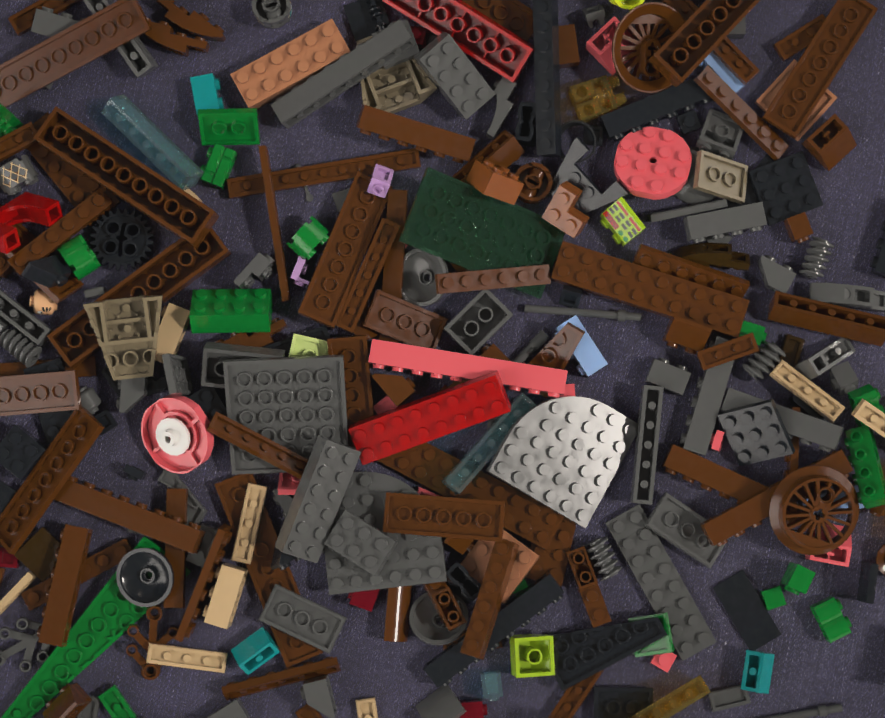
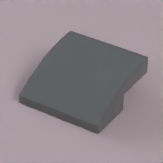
[415,685,467,718]

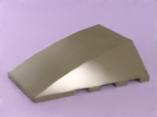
[356,36,437,114]
[83,295,163,381]

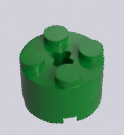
[286,216,330,260]
[57,234,101,281]

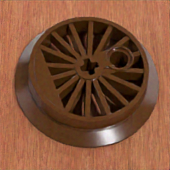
[612,2,685,93]
[769,465,859,555]

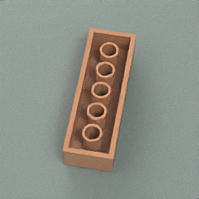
[230,19,351,109]

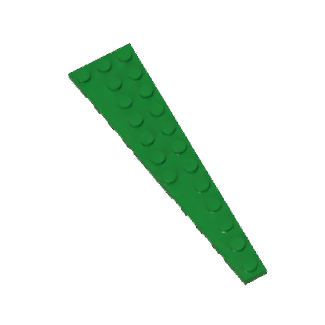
[1,535,192,718]

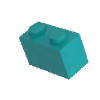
[190,73,224,116]
[231,627,280,675]
[741,650,775,694]

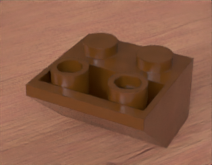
[802,113,857,172]

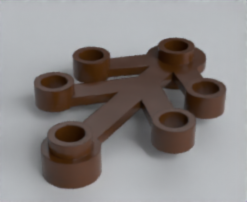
[126,605,178,680]

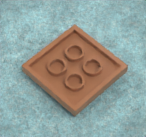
[755,59,837,142]
[461,529,540,604]

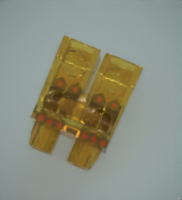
[568,75,627,123]

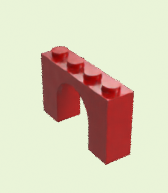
[0,192,63,254]

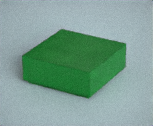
[760,585,786,610]

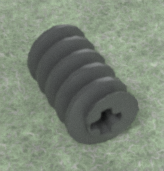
[799,236,834,280]
[0,328,42,368]
[742,341,786,382]
[584,537,622,581]

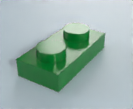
[98,685,137,718]

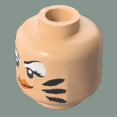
[29,289,58,315]

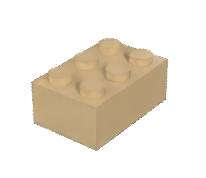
[202,563,249,629]

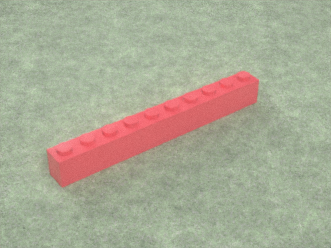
[368,339,568,398]

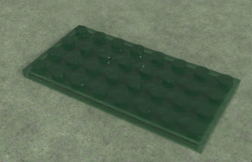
[399,167,565,299]

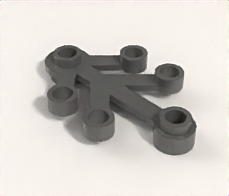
[0,616,50,672]

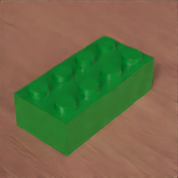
[189,288,273,333]

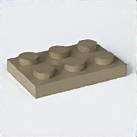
[693,150,748,204]

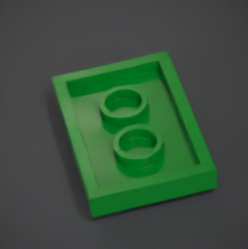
[198,108,260,146]

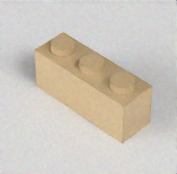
[155,303,190,363]

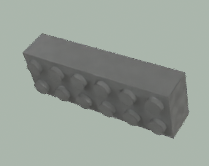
[275,435,361,563]

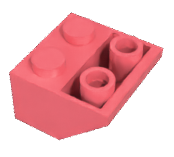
[586,16,636,76]
[805,522,852,567]

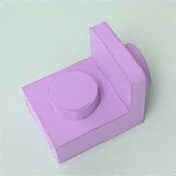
[367,164,394,198]
[290,256,310,287]

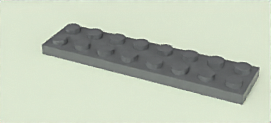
[605,504,717,661]

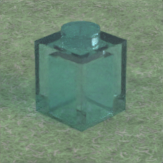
[480,670,503,701]

